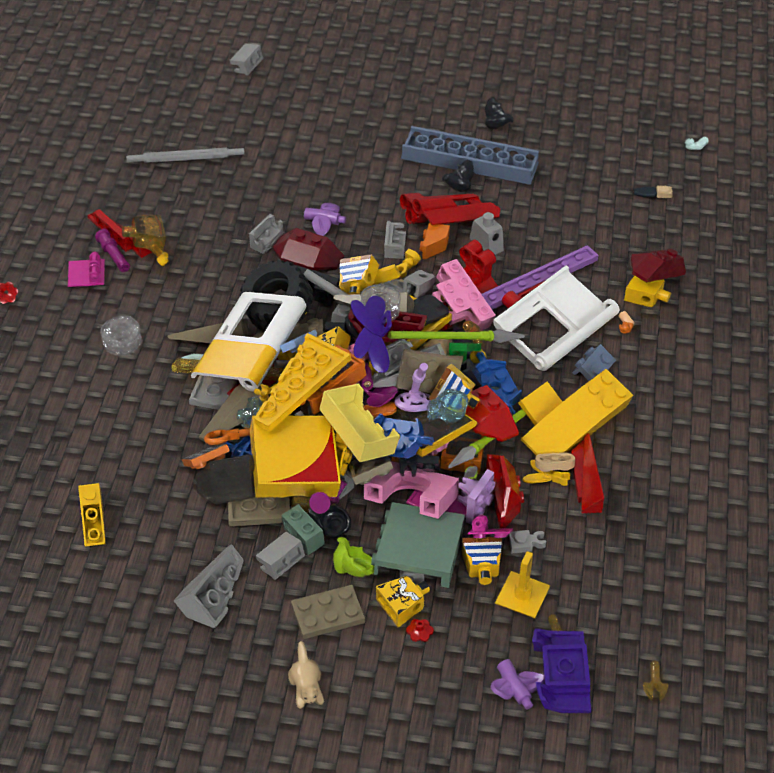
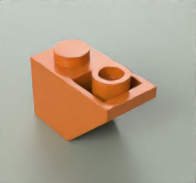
[420,223,450,259]

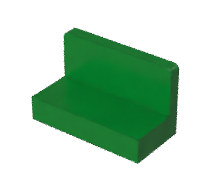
[449,342,482,361]

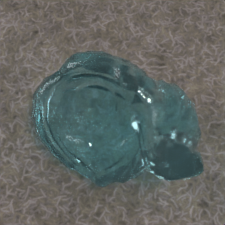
[427,389,469,423]
[237,397,264,429]

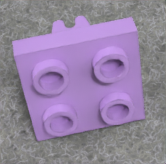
[458,469,496,525]

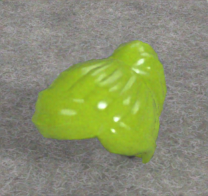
[333,538,375,577]

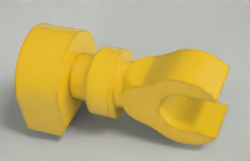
[396,249,421,278]

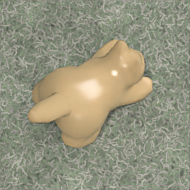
[288,641,324,709]

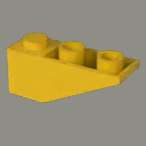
[78,483,106,547]

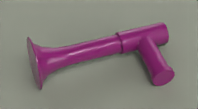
[309,479,348,514]

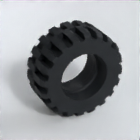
[239,260,313,331]

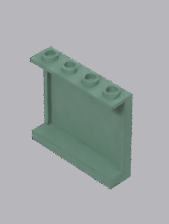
[371,502,465,588]

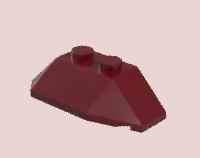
[273,228,344,270]
[631,249,686,283]
[348,309,427,343]

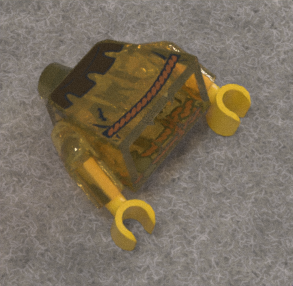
[122,215,169,266]

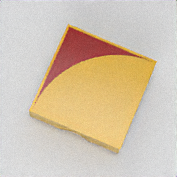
[250,416,341,498]

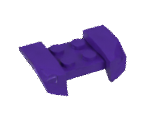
[532,629,591,713]

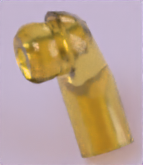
[463,320,483,344]

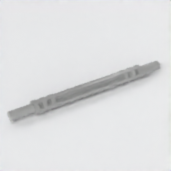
[127,148,244,163]

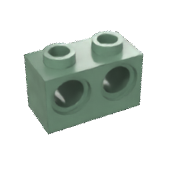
[281,504,325,555]

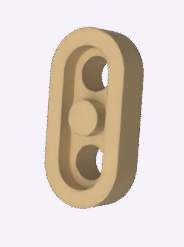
[535,453,575,472]

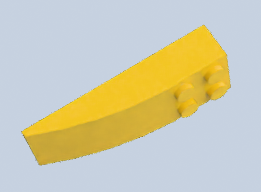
[521,369,633,456]

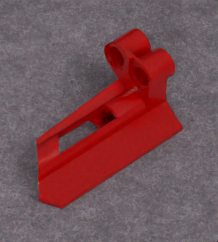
[400,193,500,225]
[437,239,498,331]

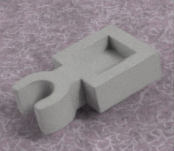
[508,530,546,553]

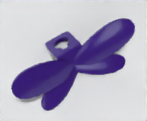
[351,296,392,373]

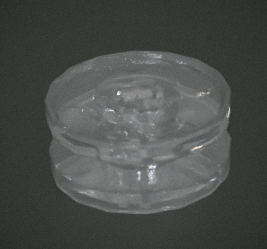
[361,284,401,322]
[100,316,142,356]

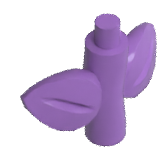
[304,203,346,236]
[490,659,544,710]

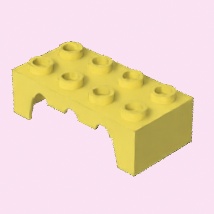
[320,383,400,462]

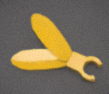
[523,460,570,486]

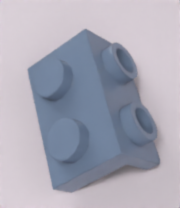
[572,344,616,381]

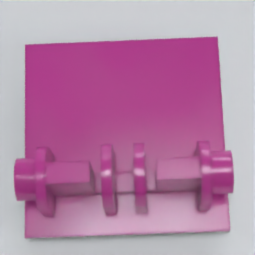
[68,252,105,287]
[468,515,513,538]

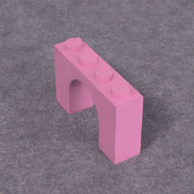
[364,461,459,519]

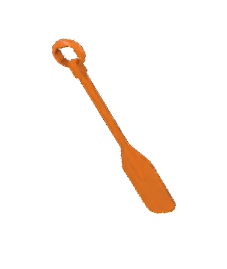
[204,401,397,445]

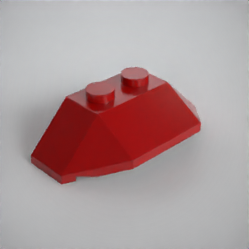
[460,385,519,442]
[486,454,524,528]

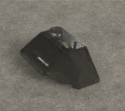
[197,454,255,505]

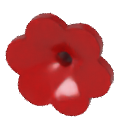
[0,281,18,304]
[406,619,434,642]

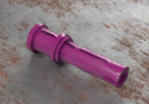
[95,229,130,272]

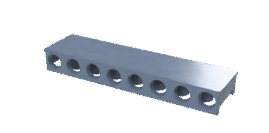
[401,126,539,185]

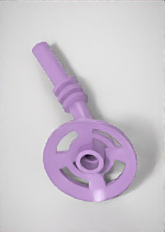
[395,363,434,412]

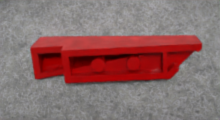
[87,209,154,258]
[571,433,604,513]

